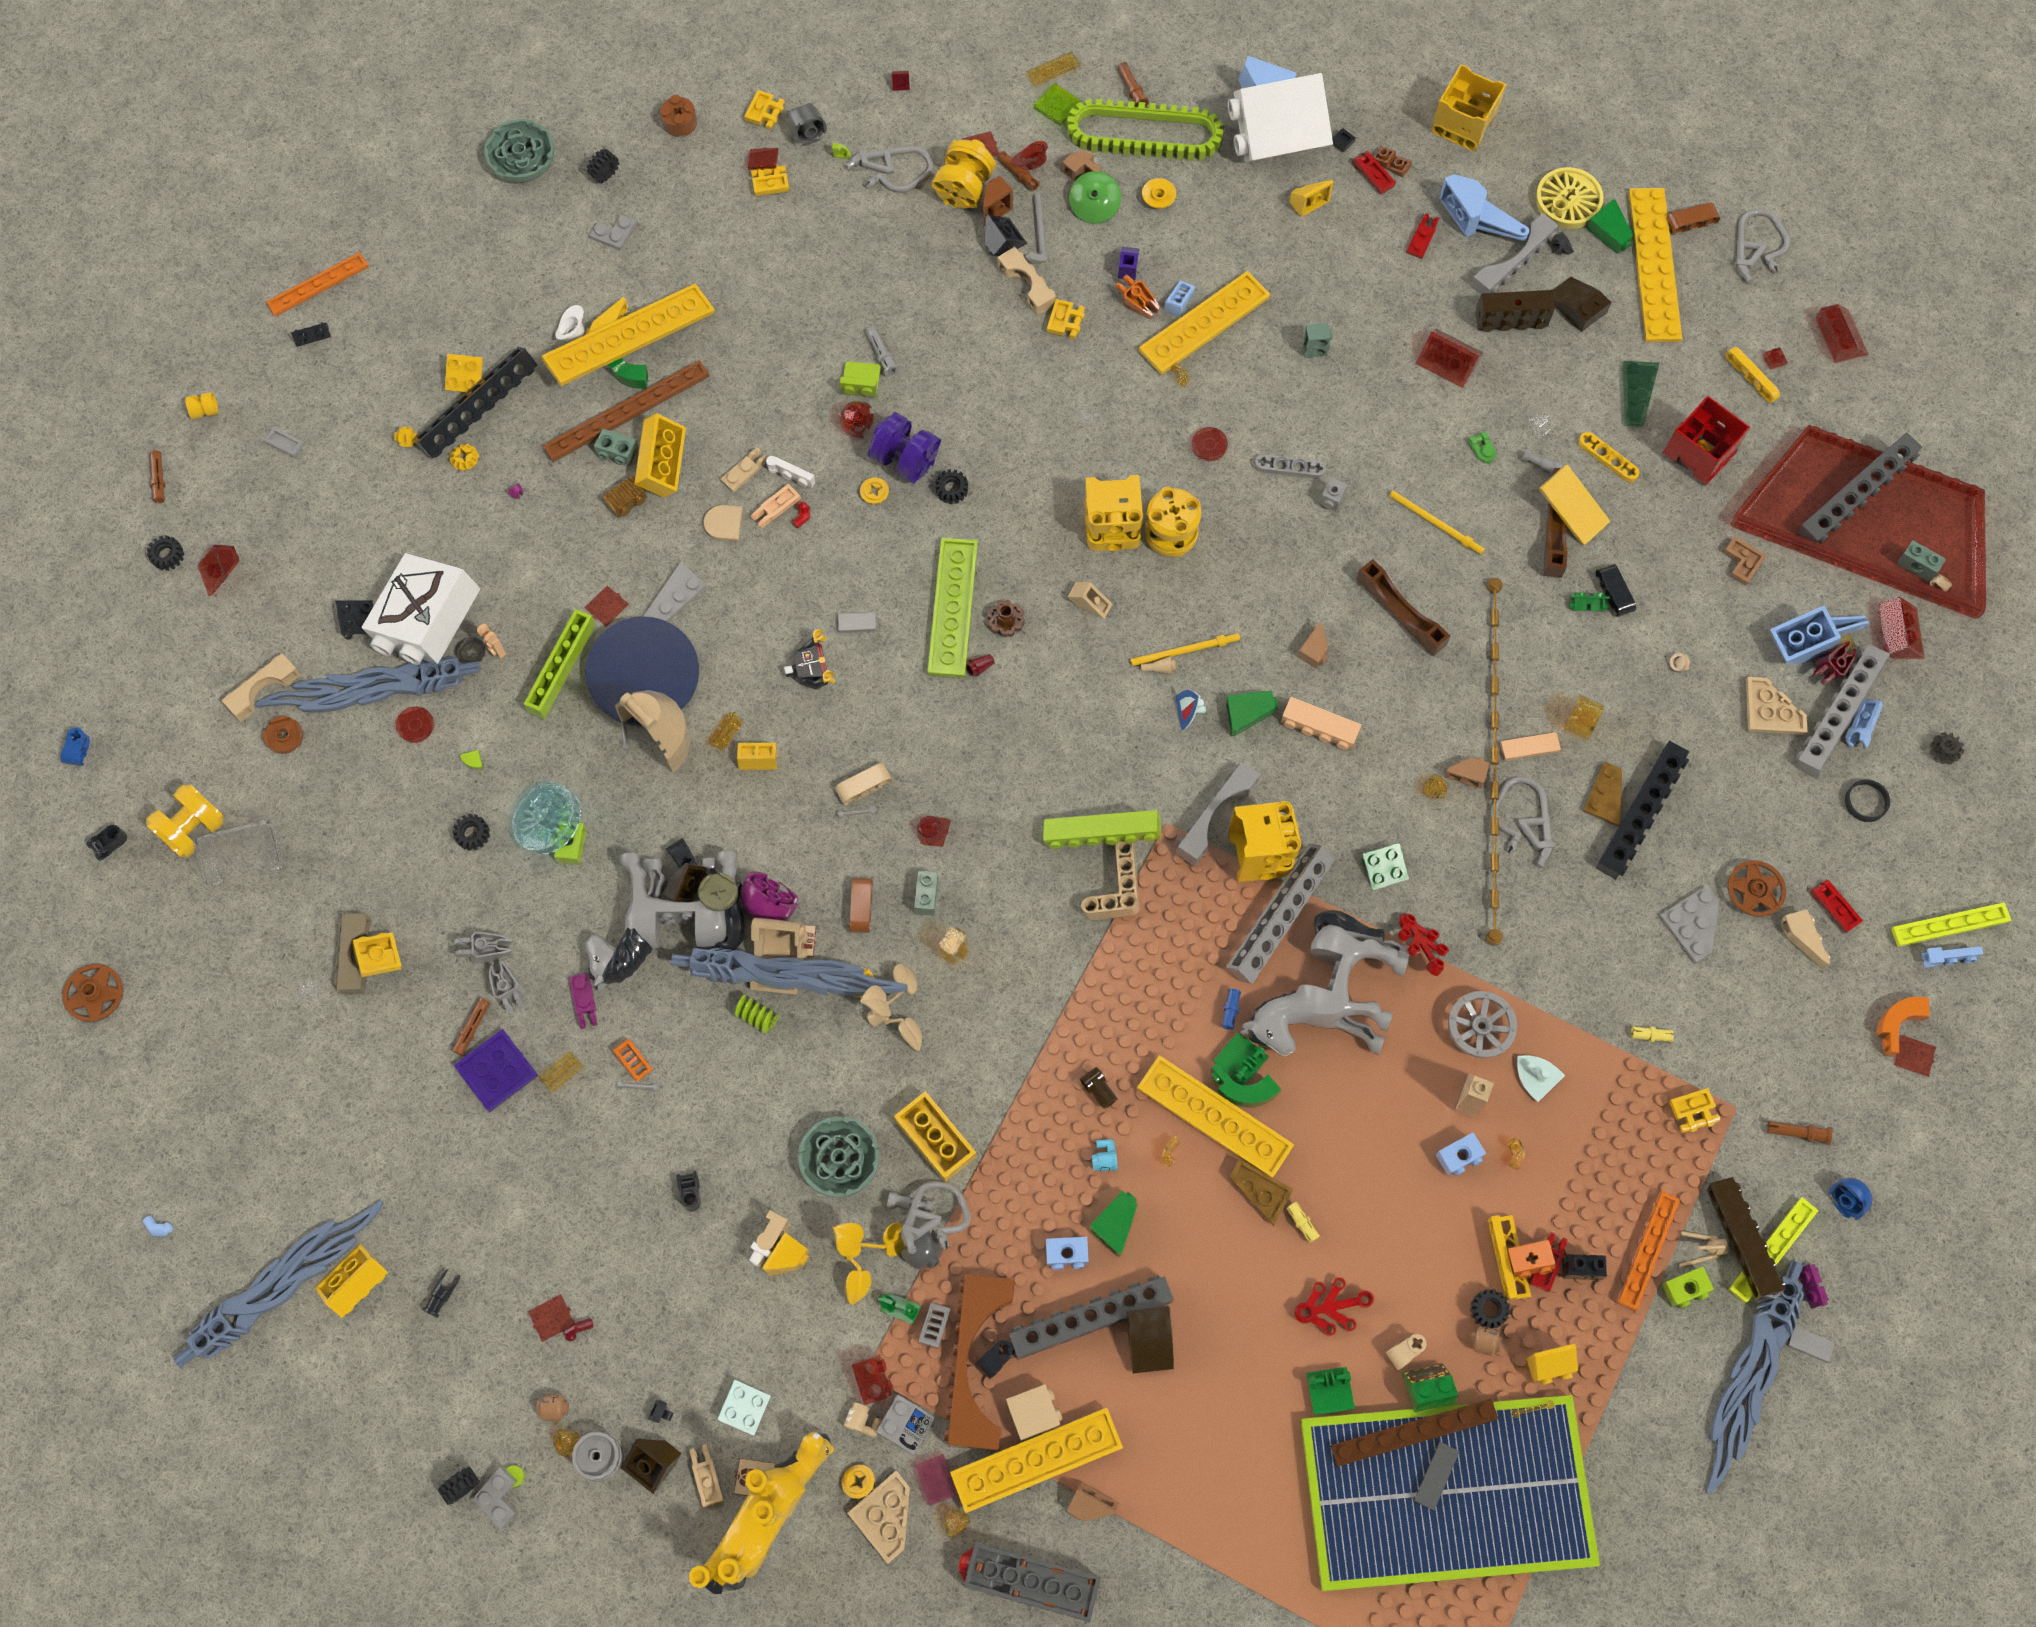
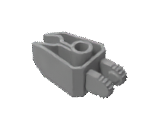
[455,931,512,963]
[489,960,526,1014]

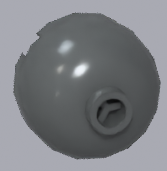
[901,1229,943,1269]

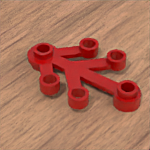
[1398,913,1449,976]
[1294,1277,1374,1336]

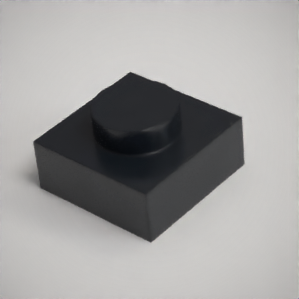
[1332,128,1356,152]

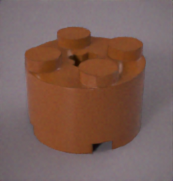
[660,95,697,137]

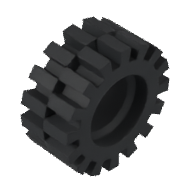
[587,149,619,183]
[935,469,968,504]
[147,535,184,571]
[453,814,490,851]
[1470,1289,1510,1328]
[438,1467,480,1505]

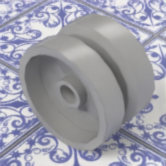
[572,1432,623,1482]

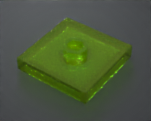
[1034,83,1082,126]

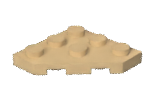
[1746,677,1807,735]
[847,1470,910,1564]

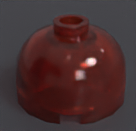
[839,401,873,438]

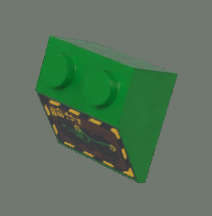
[1402,1363,1458,1413]

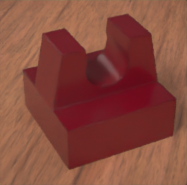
[892,71,910,91]

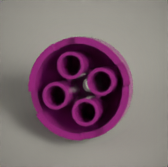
[740,872,798,921]

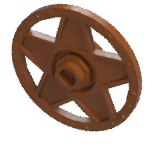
[1727,860,1786,917]
[63,964,124,1022]

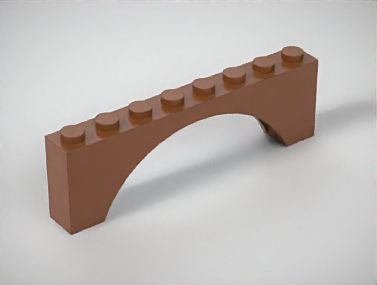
[944,1275,1015,1451]

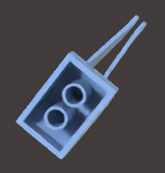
[1238,56,1296,88]
[1439,174,1529,241]
[1770,606,1870,665]

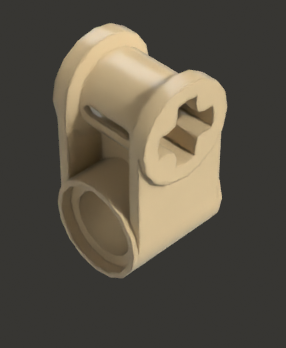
[1386,1334,1427,1370]

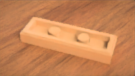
[1500,732,1561,761]

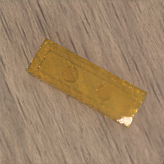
[1027,51,1080,87]

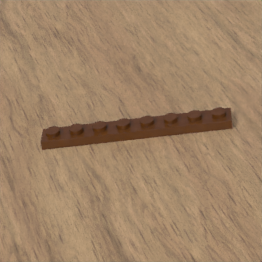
[1330,1398,1499,1467]

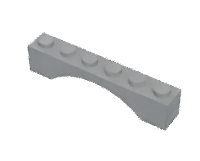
[1471,213,1559,294]
[1176,762,1261,866]

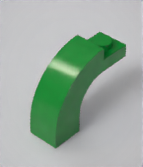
[608,358,648,389]
[1210,1063,1281,1107]

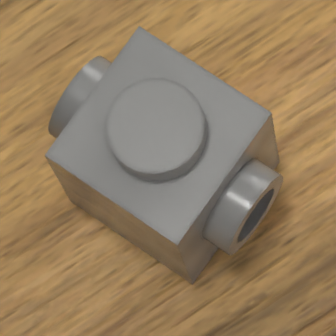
[1320,478,1347,511]

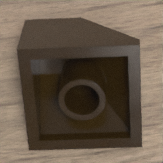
[665,863,707,902]
[621,1439,682,1494]

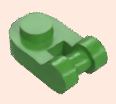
[1468,431,1496,464]

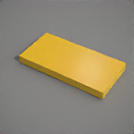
[1539,464,1610,545]

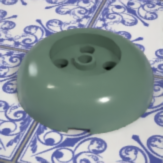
[484,119,554,183]
[798,1116,880,1198]

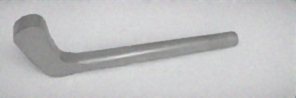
[1026,194,1047,263]

